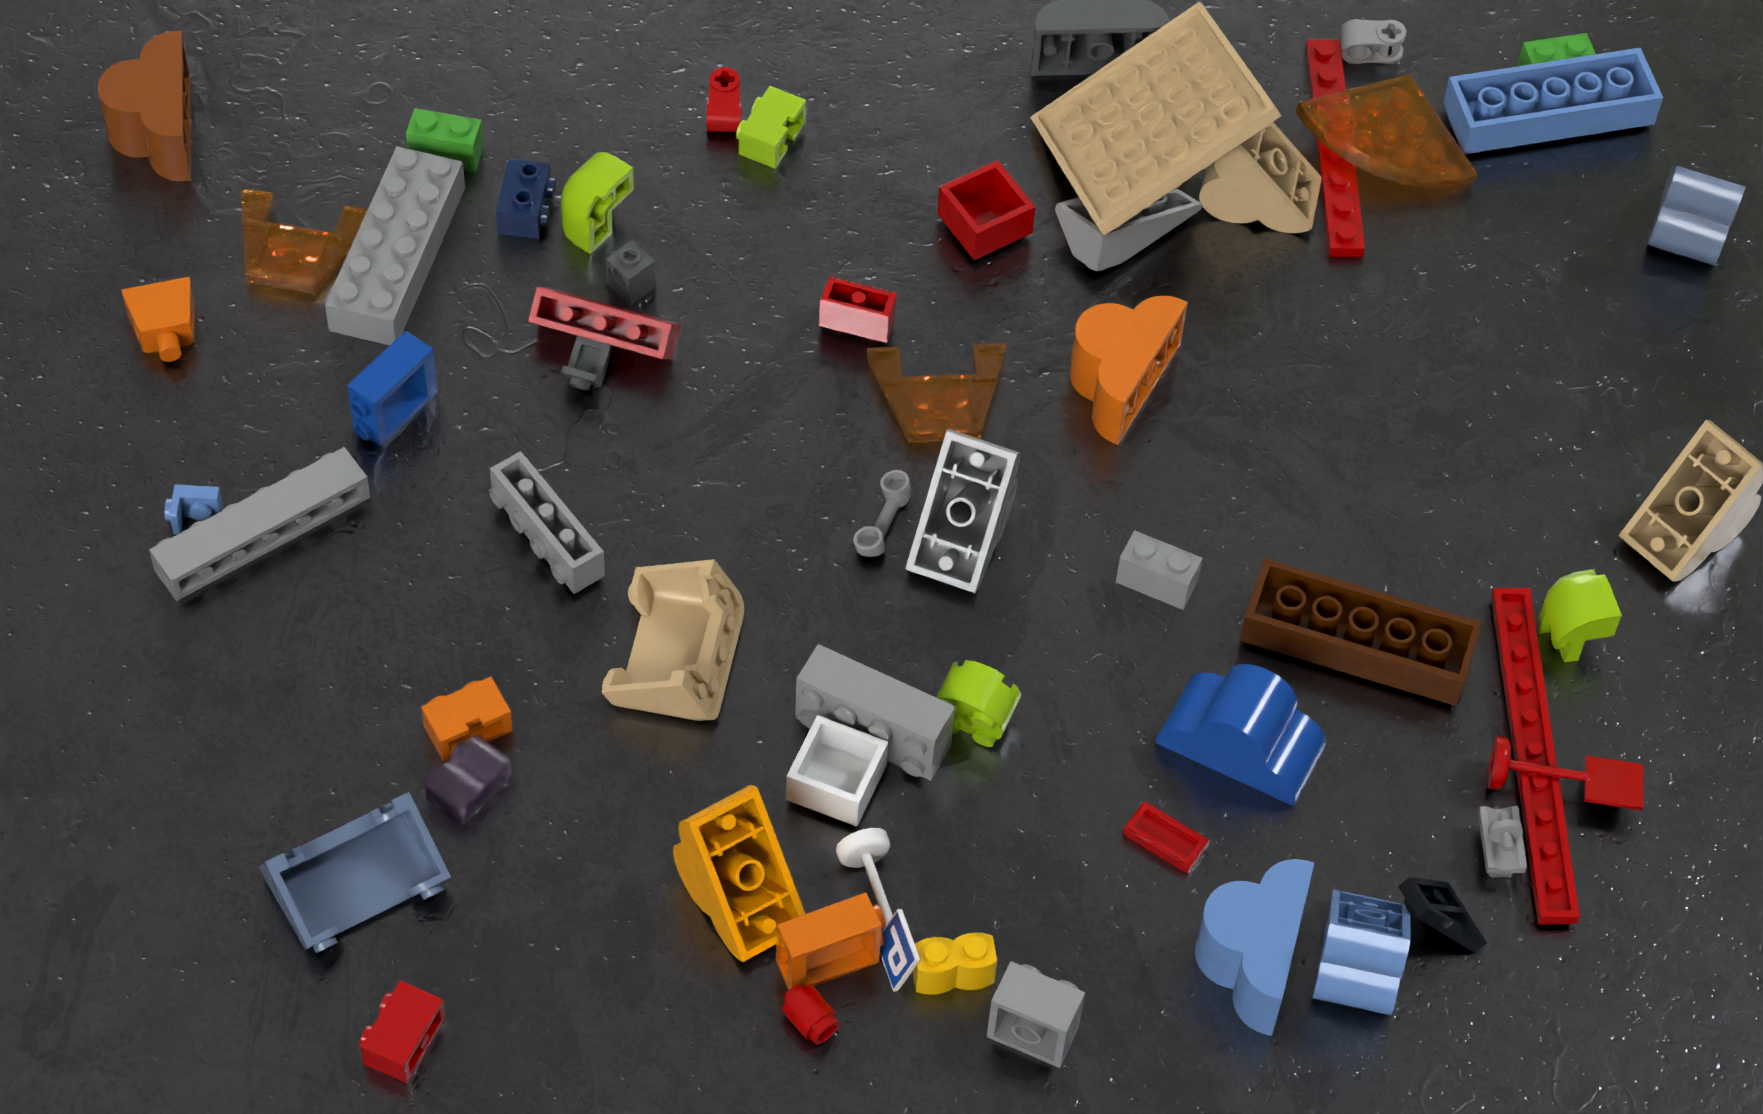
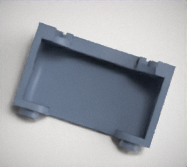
[259,792,451,953]

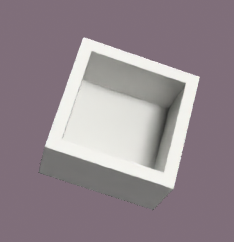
[786,715,888,827]

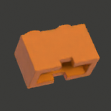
[421,677,513,761]

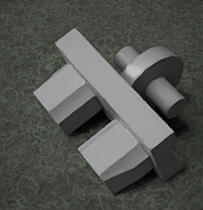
[1478,806,1527,878]

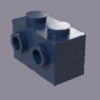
[496,158,556,239]

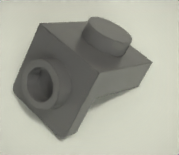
[561,336,613,391]

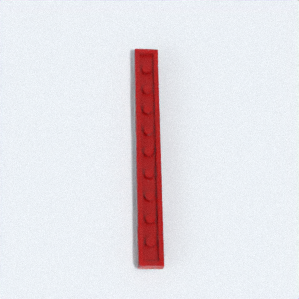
[1491,588,1580,924]

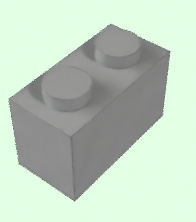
[1116,530,1203,610]

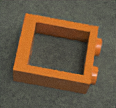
[776,893,885,990]

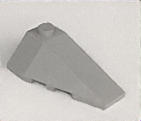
[1055,189,1202,271]

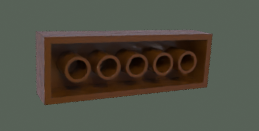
[1240,558,1482,706]

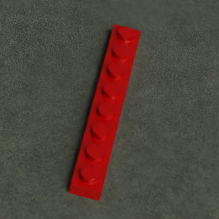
[1305,39,1365,257]

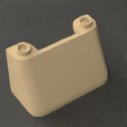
[602,559,744,721]

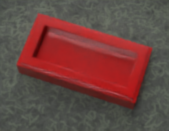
[1122,801,1210,874]

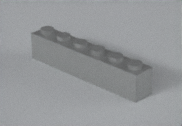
[149,447,370,601]

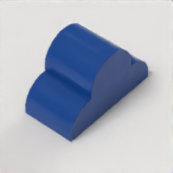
[1155,664,1326,807]

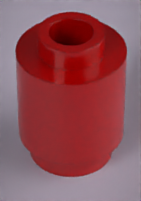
[782,984,840,1045]

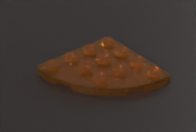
[1295,74,1478,188]

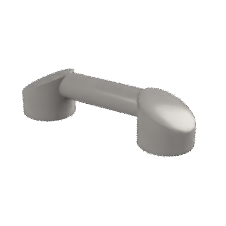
[853,470,912,557]

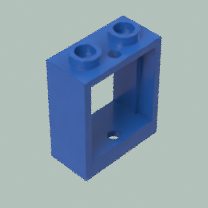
[347,331,438,447]

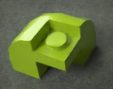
[561,152,634,254]
[1537,569,1622,663]

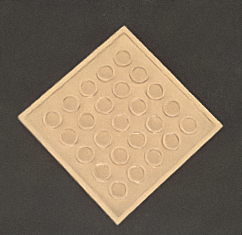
[1030,1,1281,236]

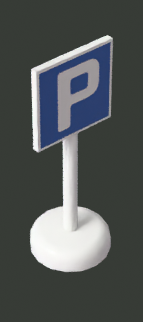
[836,828,920,992]

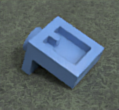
[165,484,223,534]

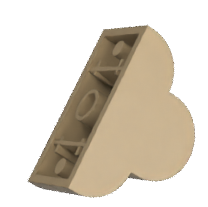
[1199,122,1322,233]
[1618,420,1763,582]

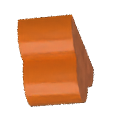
[1070,296,1188,445]

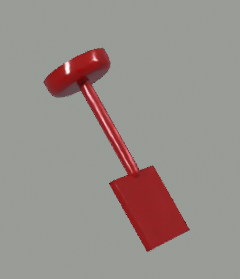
[1487,735,1643,811]

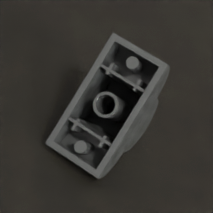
[1030,0,1170,76]

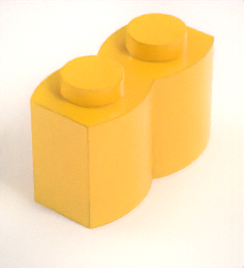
[912,933,997,995]

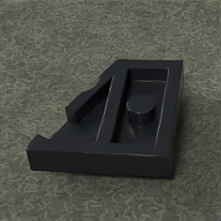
[1398,877,1487,952]

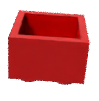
[937,160,1035,260]

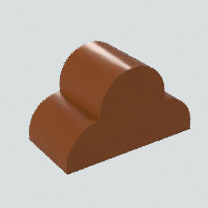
[98,31,191,181]

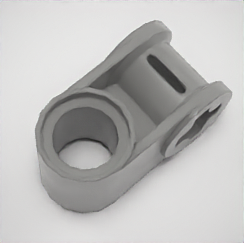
[1341,19,1407,64]

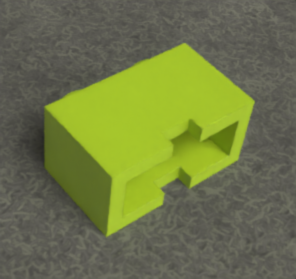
[736,86,806,169]

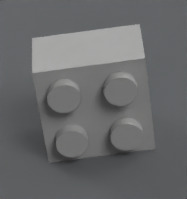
[986,961,1085,1068]

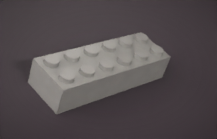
[325,146,465,346]

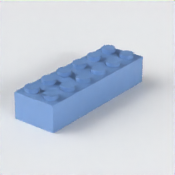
[1442,48,1663,154]

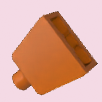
[121,277,195,362]

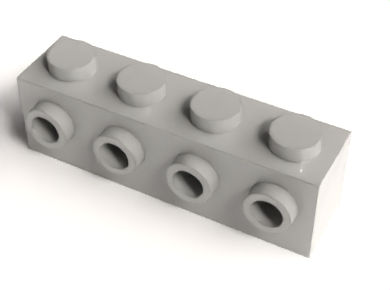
[489,451,605,594]

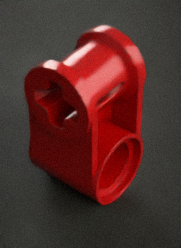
[707,67,741,132]

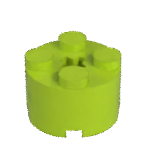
[936,660,1021,747]

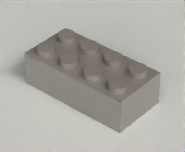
[795,644,955,781]

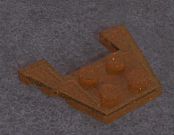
[241,188,368,294]
[867,343,1006,442]

